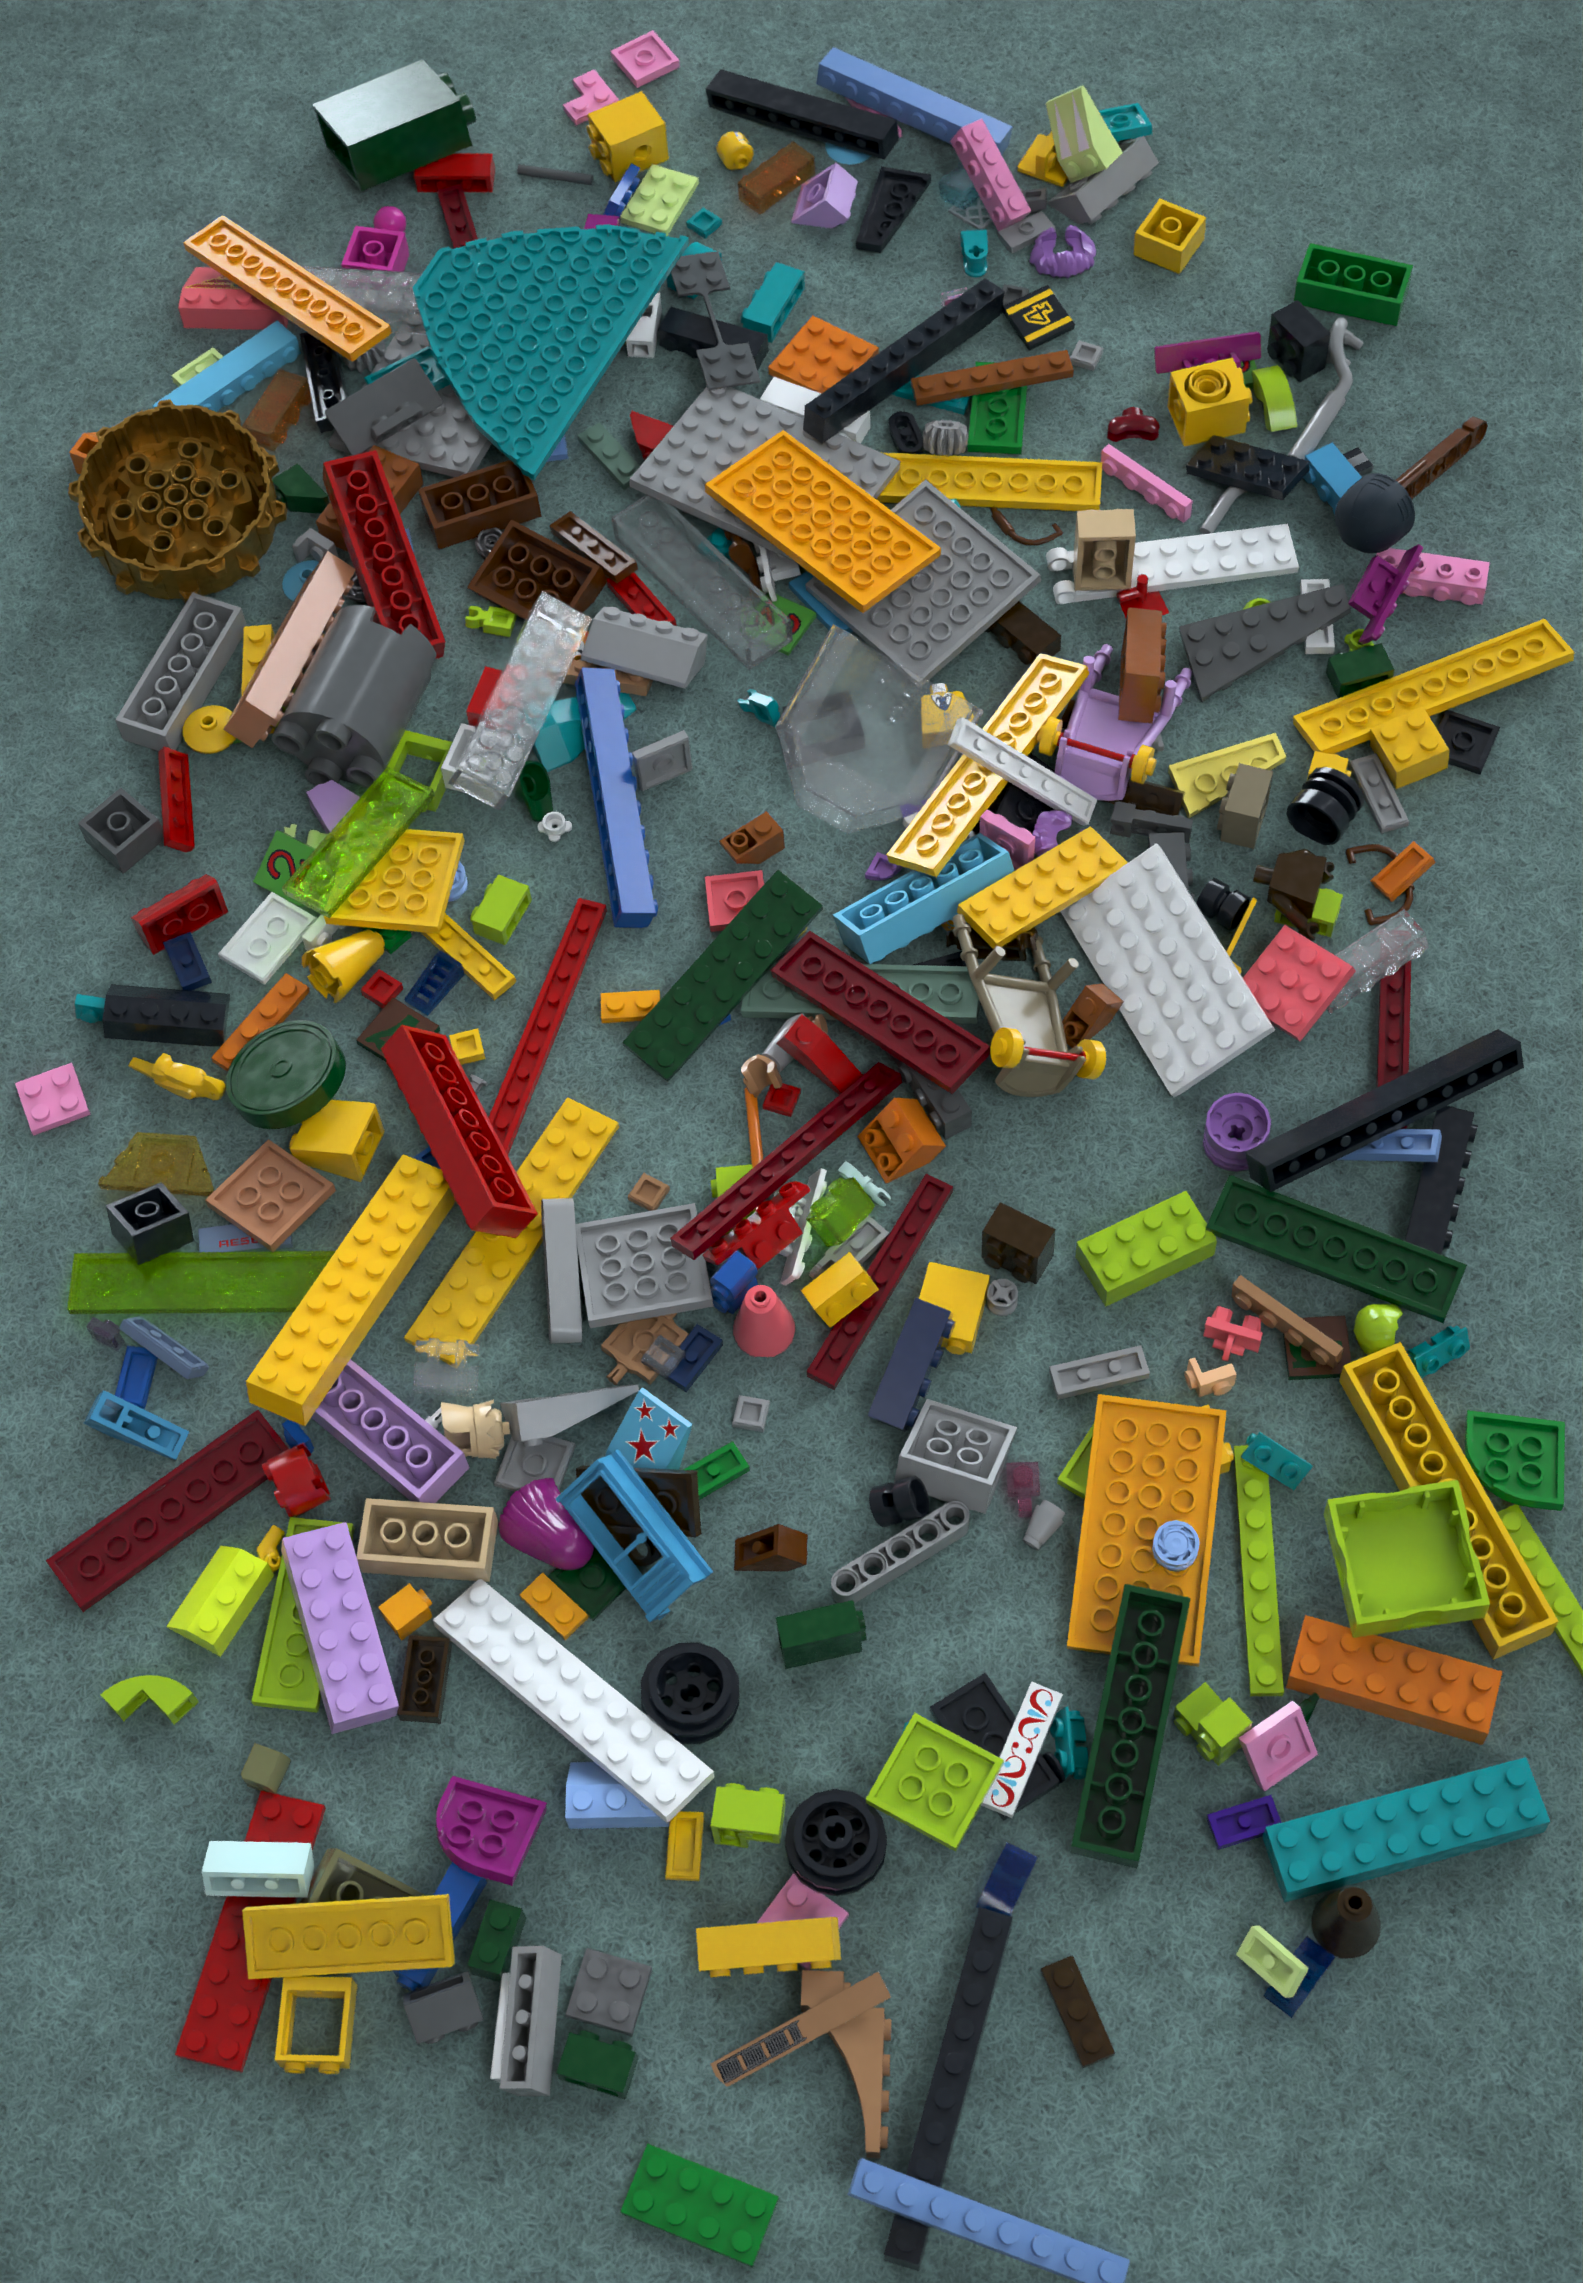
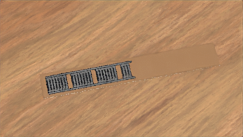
[710,1971,891,2087]

